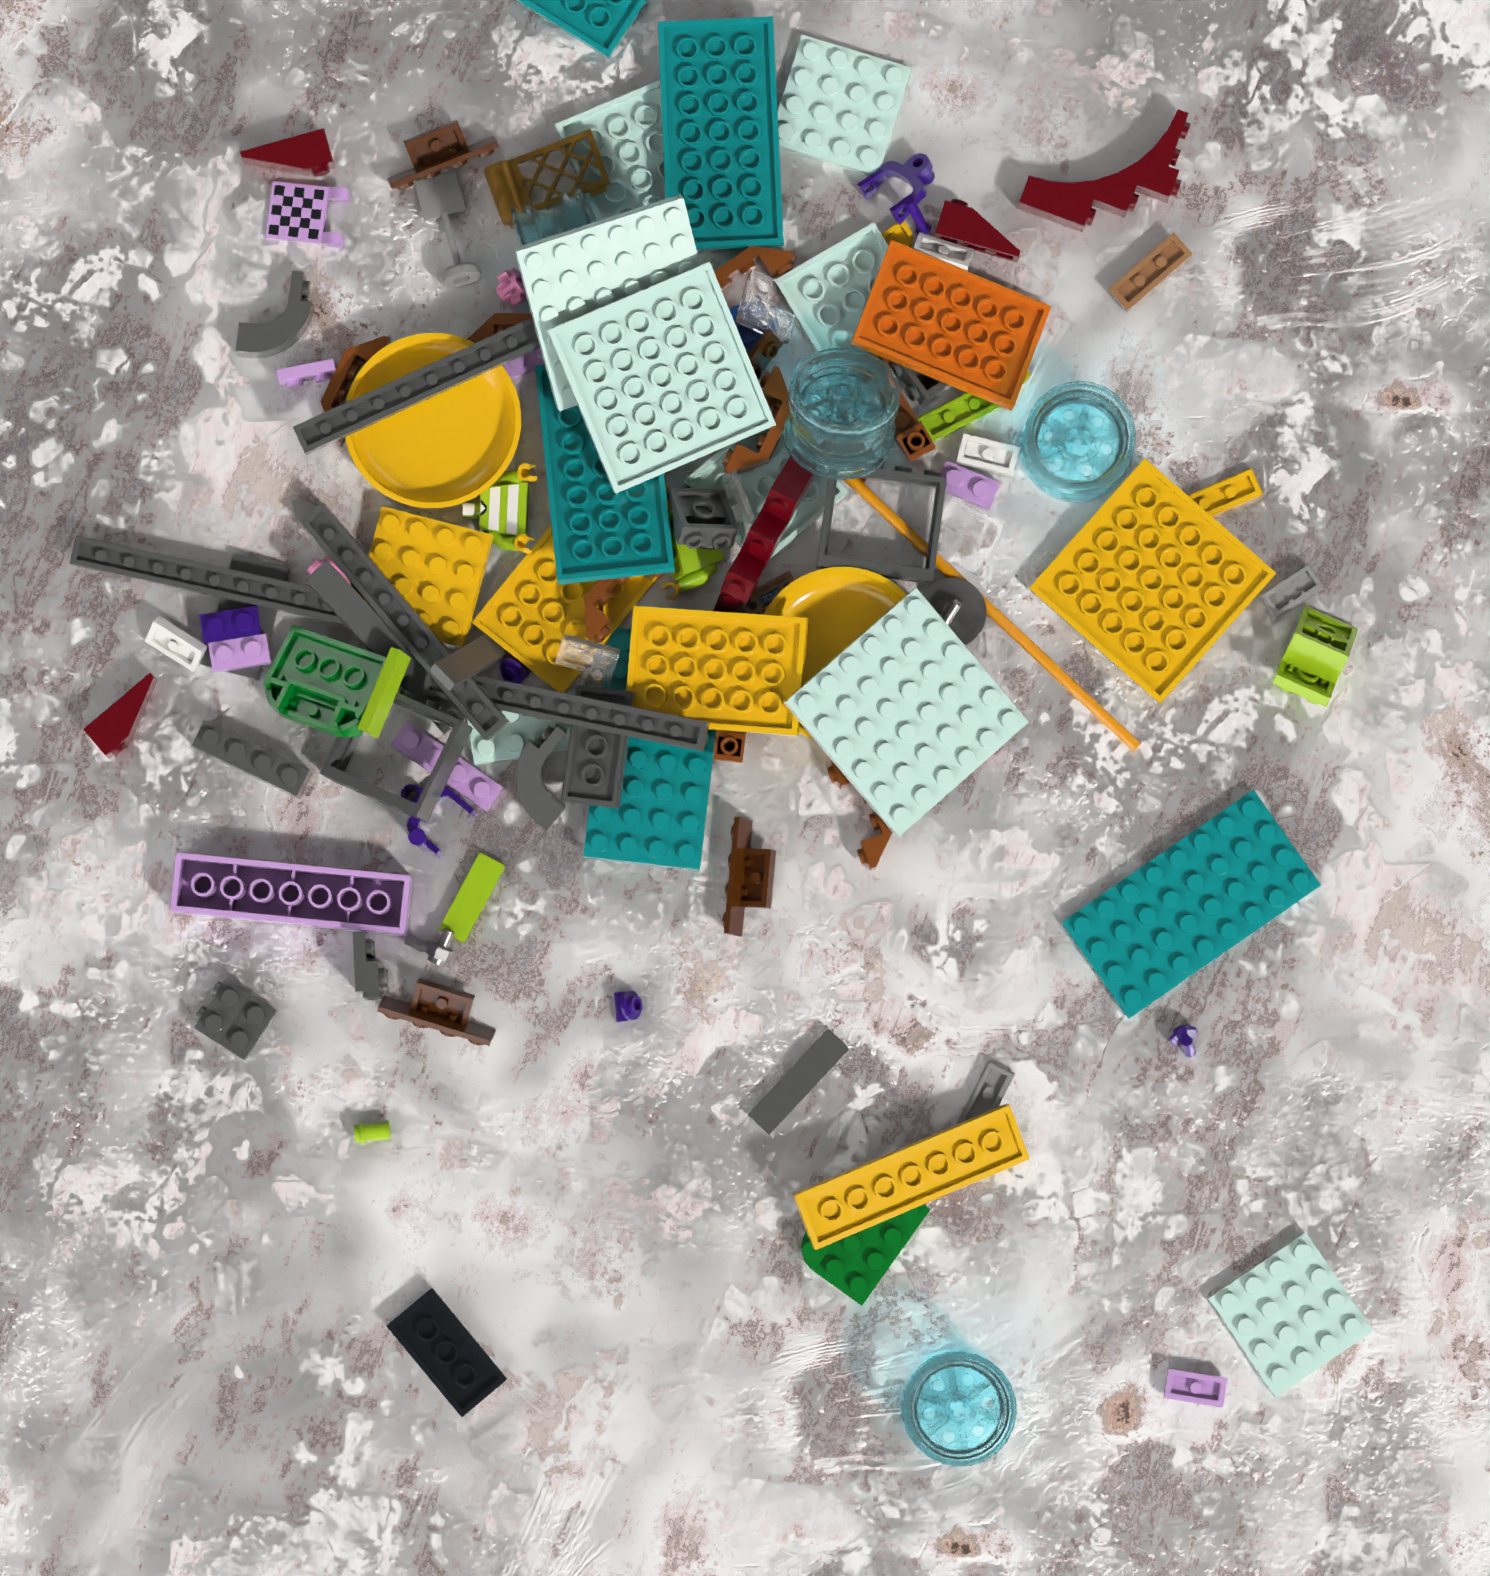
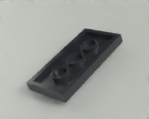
[387,1288,508,1417]

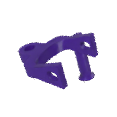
[857,153,935,235]
[401,784,477,857]

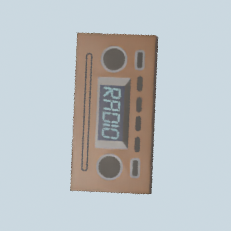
[745,571,795,615]

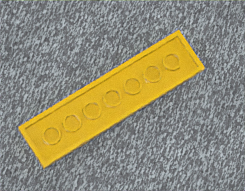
[792,1103,1030,1250]

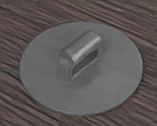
[922,578,987,645]

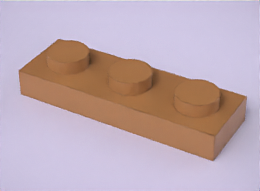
[1108,232,1193,312]

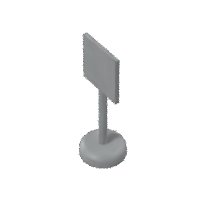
[414,171,481,288]

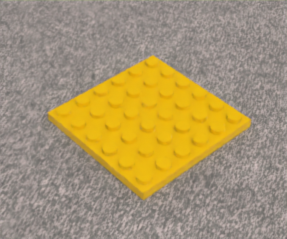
[1029,458,1276,704]

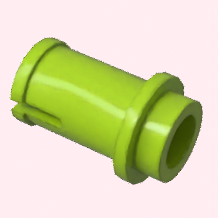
[354,1121,391,1145]

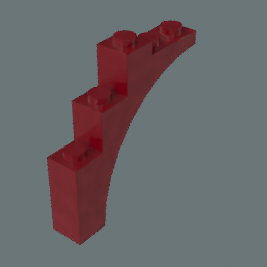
[1017,109,1191,232]
[713,448,821,613]

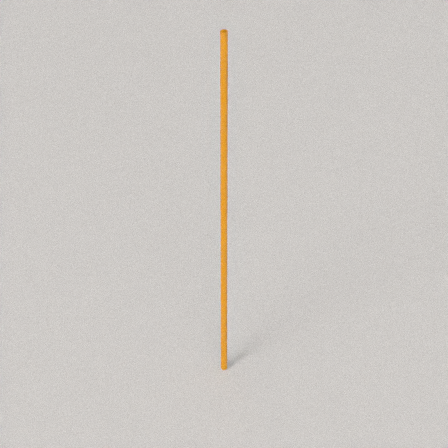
[761,388,1141,752]

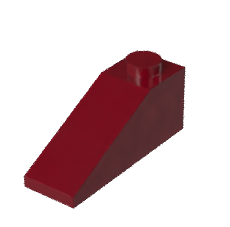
[240,128,335,177]
[935,199,1021,263]
[83,673,158,759]

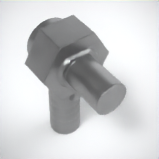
[405,928,455,966]

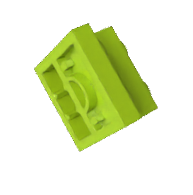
[1272,605,1358,707]

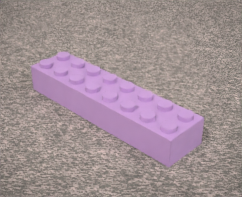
[170,852,413,937]

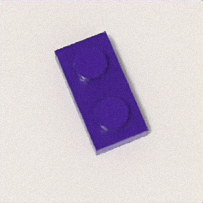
[199,606,262,645]

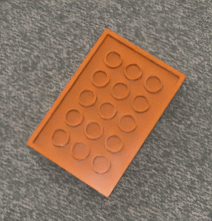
[850,240,1051,411]

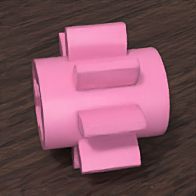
[496,268,527,306]

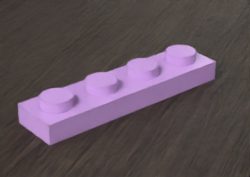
[391,721,503,812]

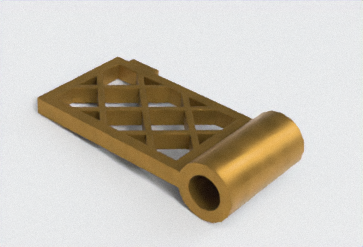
[483,129,611,228]

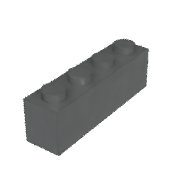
[191,719,313,799]

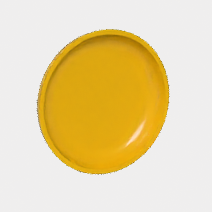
[345,333,521,508]
[763,567,907,739]

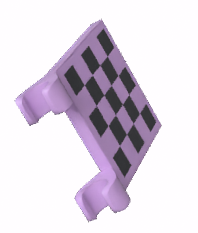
[265,181,350,248]

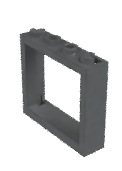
[816,458,947,584]
[320,689,473,823]

